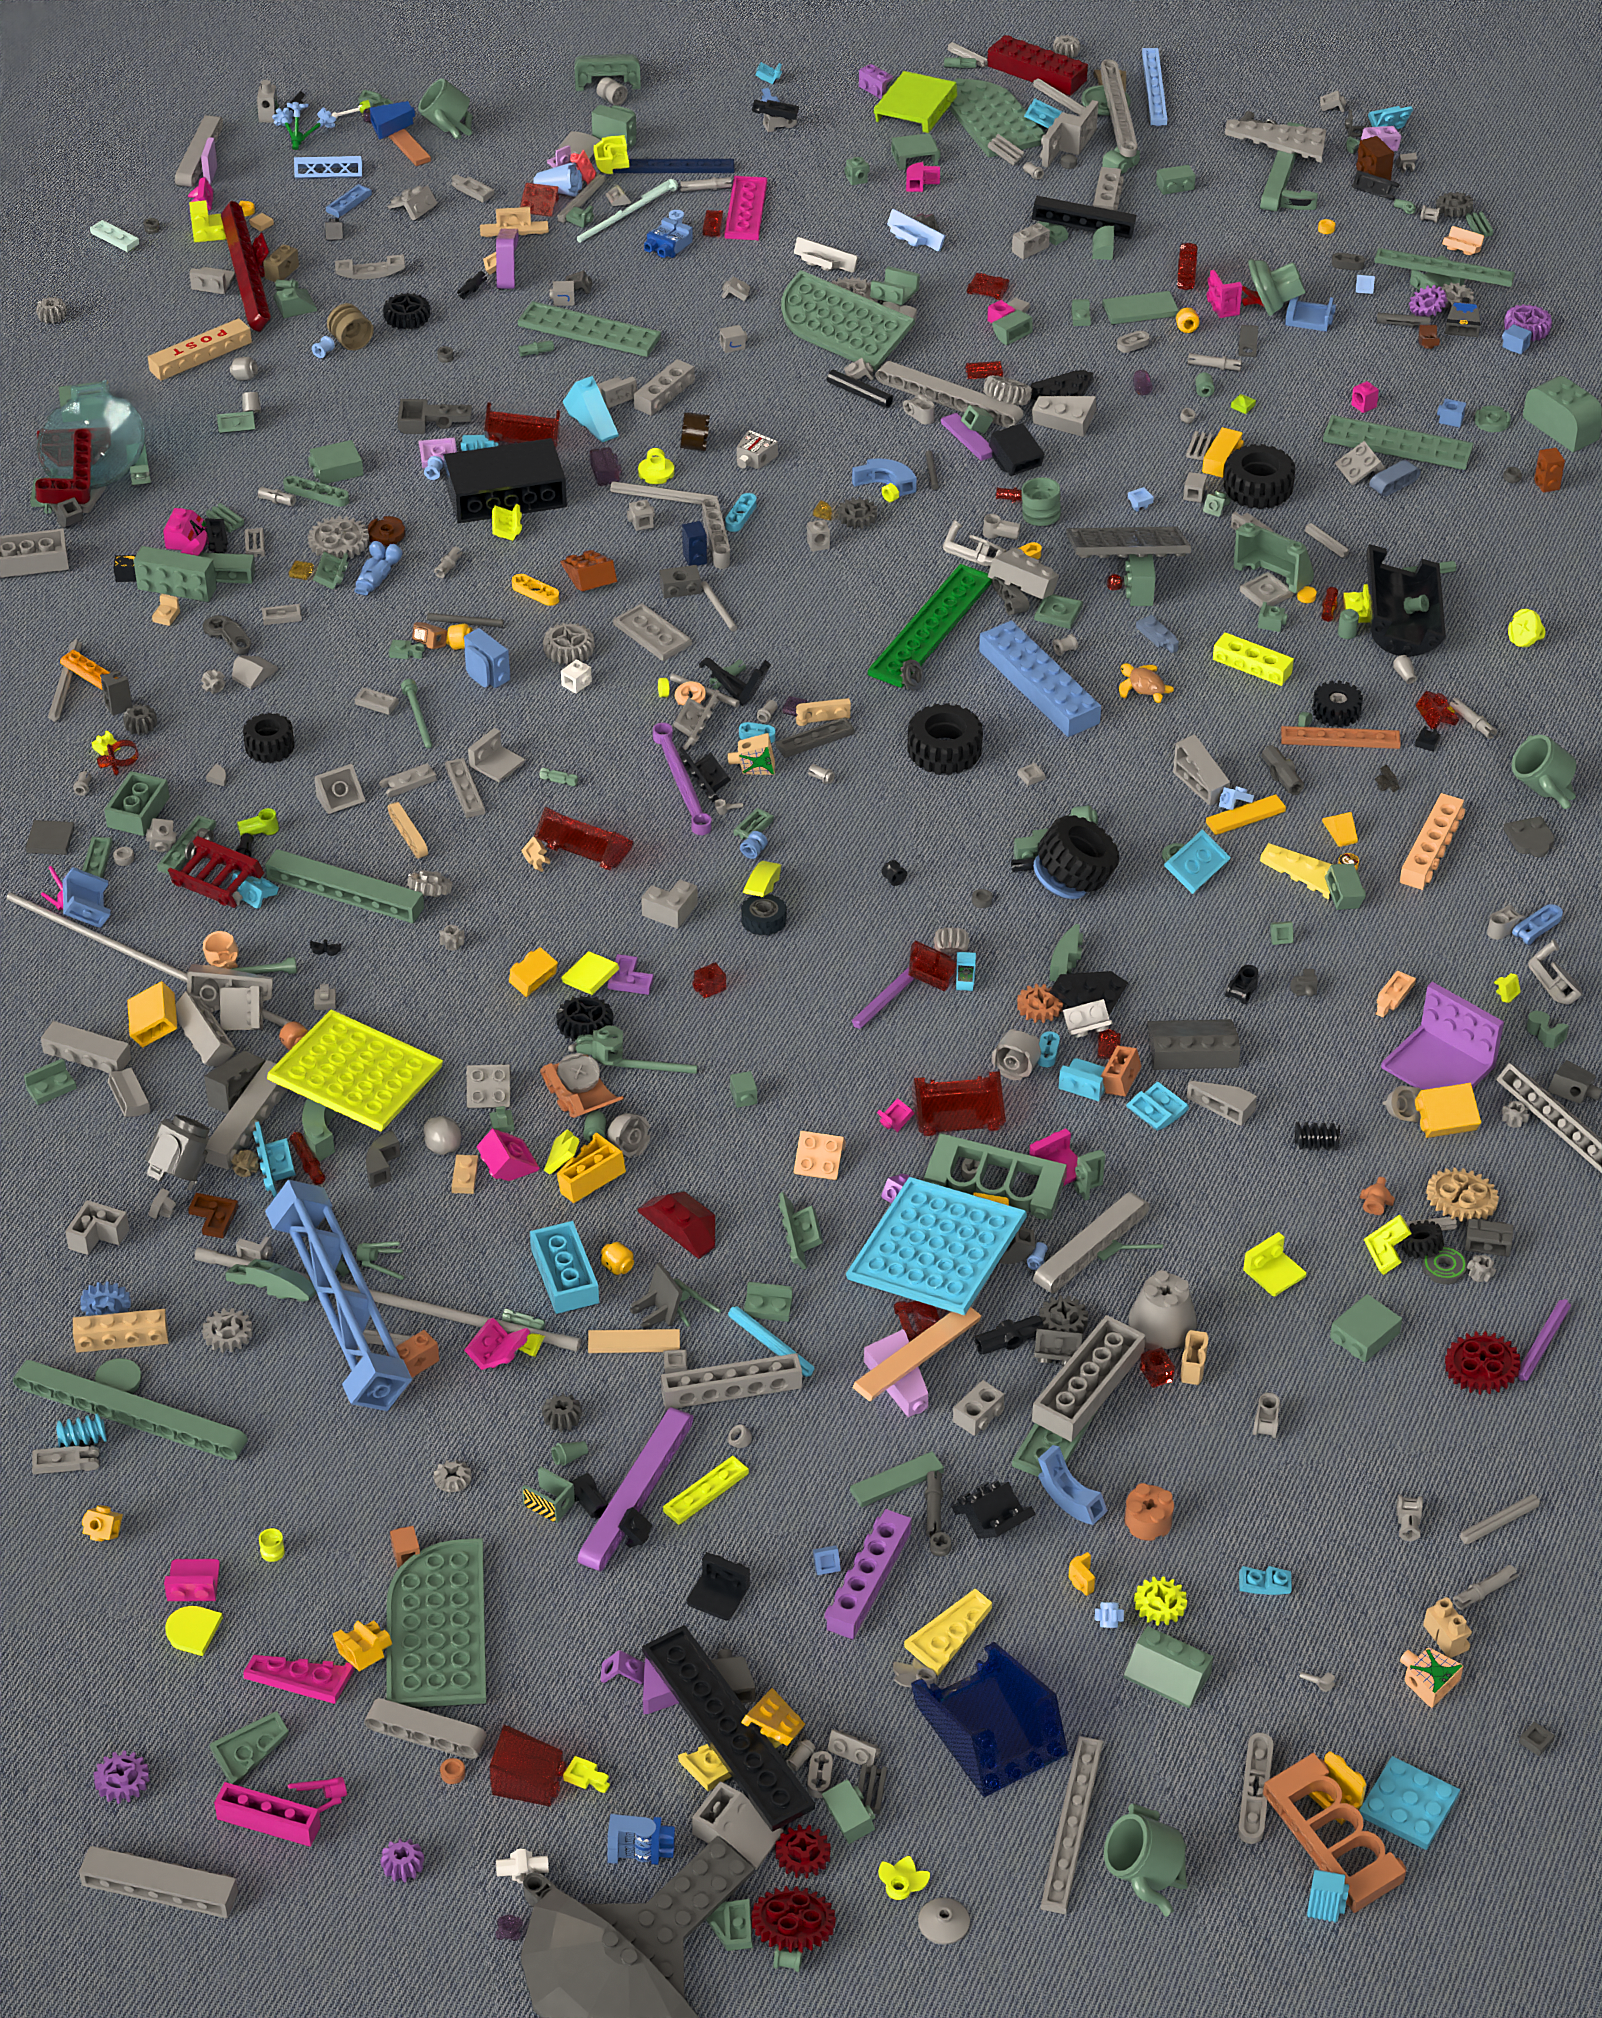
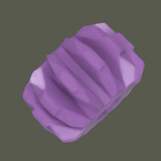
[380,1838,424,1883]

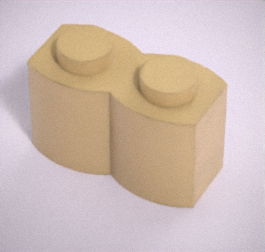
[1180,1330,1208,1385]

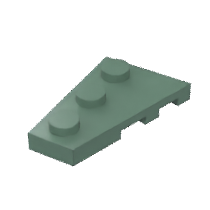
[209,1711,289,1785]

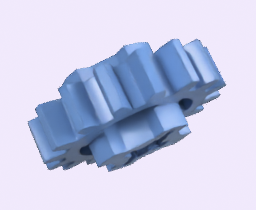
[80,1281,131,1316]

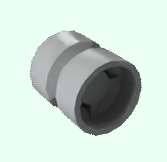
[597,77,628,106]

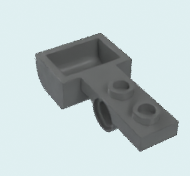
[397,399,472,434]

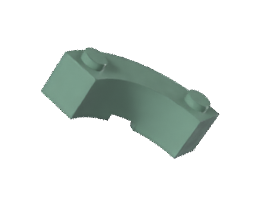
[302,1098,337,1163]

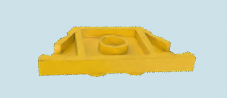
[741,1688,805,1746]

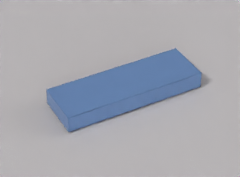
[326,184,372,218]

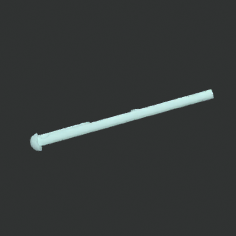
[577,179,678,243]

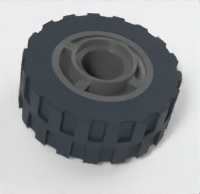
[741,894,787,936]

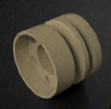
[327,303,373,351]

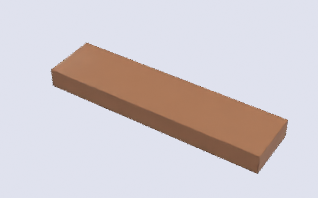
[388,129,431,166]

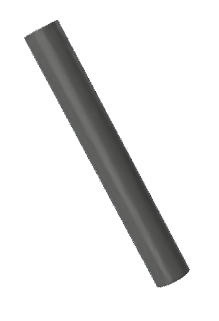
[925,450,939,490]

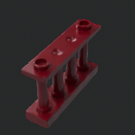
[168,836,265,908]

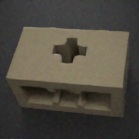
[263,244,299,282]

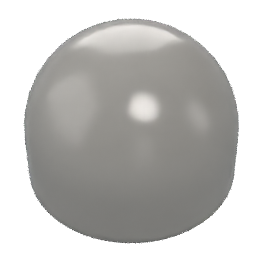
[728,1424,752,1448]

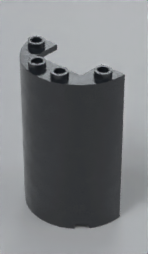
[1366,544,1446,657]

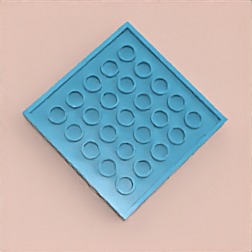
[846,1177,1027,1315]

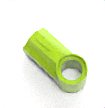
[237,808,279,836]

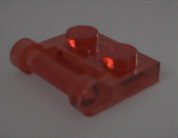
[967,273,1009,300]
[893,1301,940,1342]

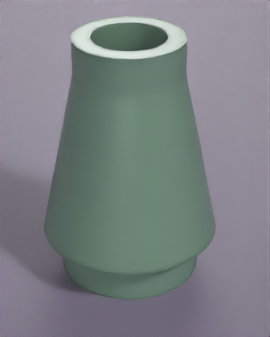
[551,1441,588,1466]

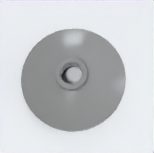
[918,1898,970,1945]

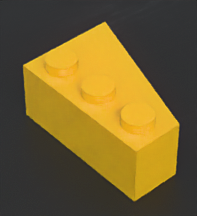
[557,1133,626,1203]

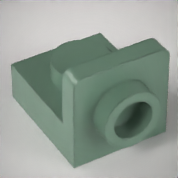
[566,205,594,228]
[1071,299,1091,326]

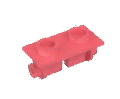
[570,150,597,185]

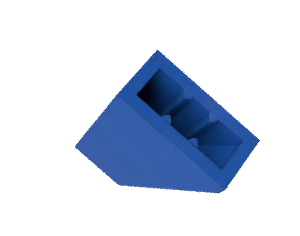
[370,101,415,139]

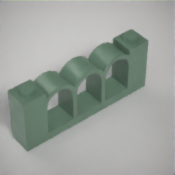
[924,1133,1067,1220]

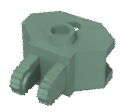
[575,1026,623,1065]

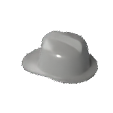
[1383,1086,1423,1122]

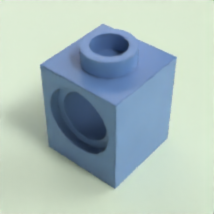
[1437,398,1466,428]

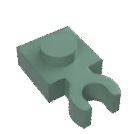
[389,639,425,659]

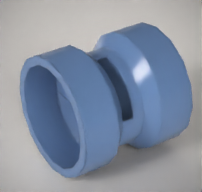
[740,831,768,859]

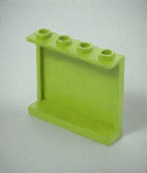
[874,71,958,133]

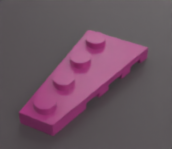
[244,1655,354,1704]

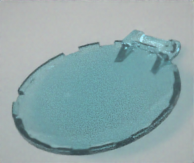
[37,380,145,490]

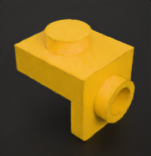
[1068,1552,1095,1596]

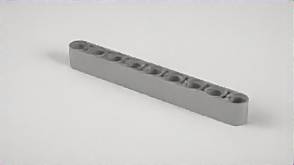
[875,361,1023,428]

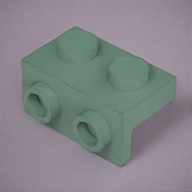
[313,552,349,589]
[1074,1149,1105,1201]

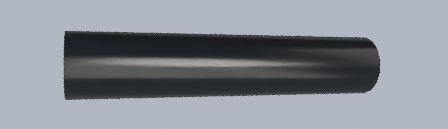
[827,369,893,408]

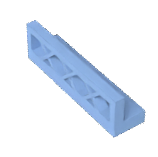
[294,156,363,179]

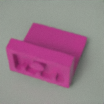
[1206,270,1242,318]

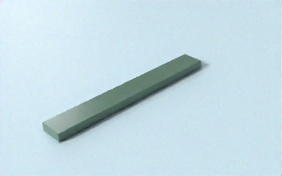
[1374,248,1515,287]

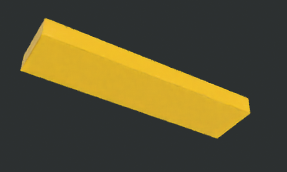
[1206,794,1286,835]

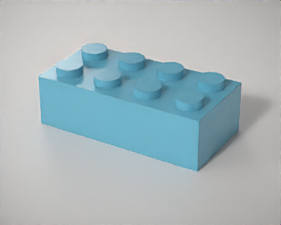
[530,1221,599,1314]

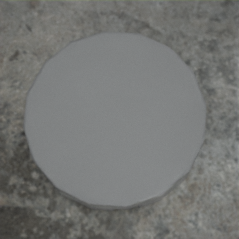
[557,1053,600,1093]

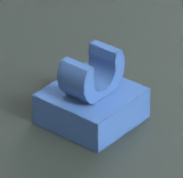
[813,1545,841,1575]

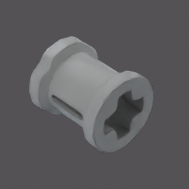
[1420,205,1441,223]
[1053,634,1078,656]

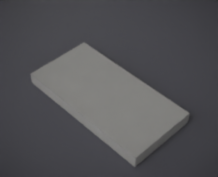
[613,603,692,661]

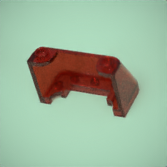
[911,1071,1006,1136]

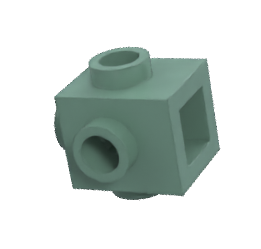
[844,157,870,186]

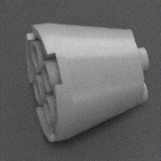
[1128,1270,1197,1352]

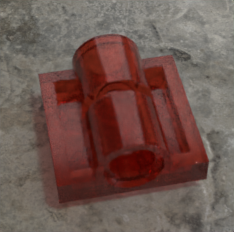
[908,940,956,991]

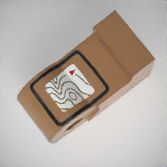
[412,622,447,649]

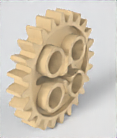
[1426,1168,1499,1222]

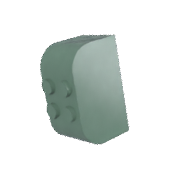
[1523,376,1602,453]

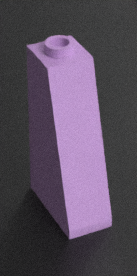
[864,1329,928,1417]

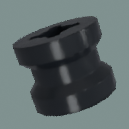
[881,860,907,886]

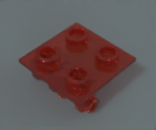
[520,183,559,217]

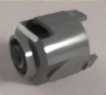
[145,1114,210,1191]

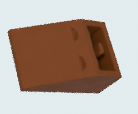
[560,550,617,591]

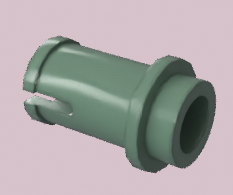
[275,279,299,291]

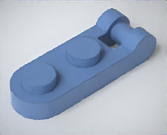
[1512,904,1563,945]

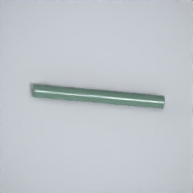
[612,1059,698,1074]

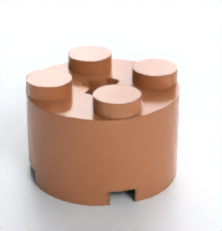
[1124,1483,1174,1541]

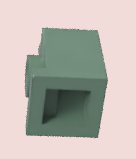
[1258,602,1288,632]

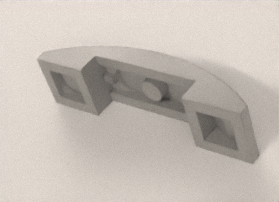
[335,254,405,279]

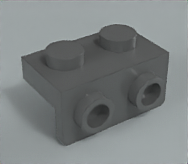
[1034,1328,1083,1365]

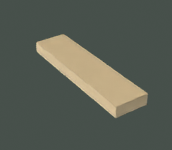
[588,1329,680,1353]

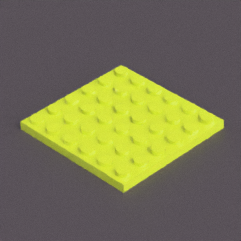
[267,1009,443,1132]

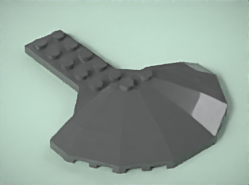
[521,1836,755,2018]

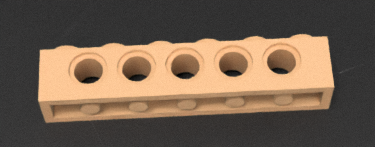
[1400,793,1465,890]

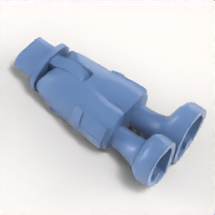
[354,541,403,595]

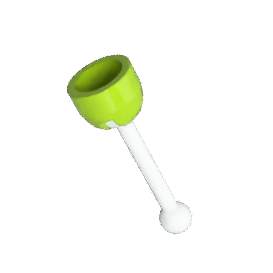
[332,100,371,119]

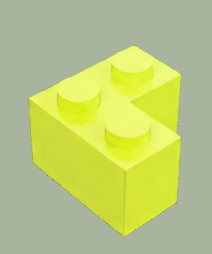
[189,201,226,243]

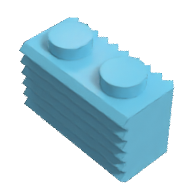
[1307,1869,1349,1923]

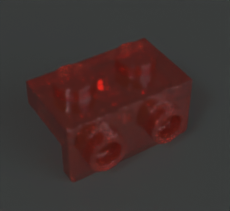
[1416,691,1459,730]

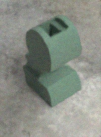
[1526,1010,1569,1049]

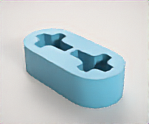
[739,722,775,743]
[1037,1031,1060,1067]

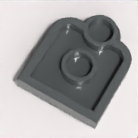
[1503,816,1555,858]

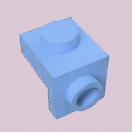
[1219,786,1254,810]

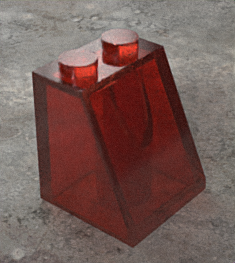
[489,1725,567,1807]

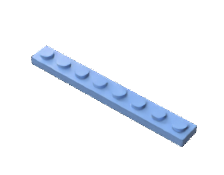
[1142,48,1167,126]

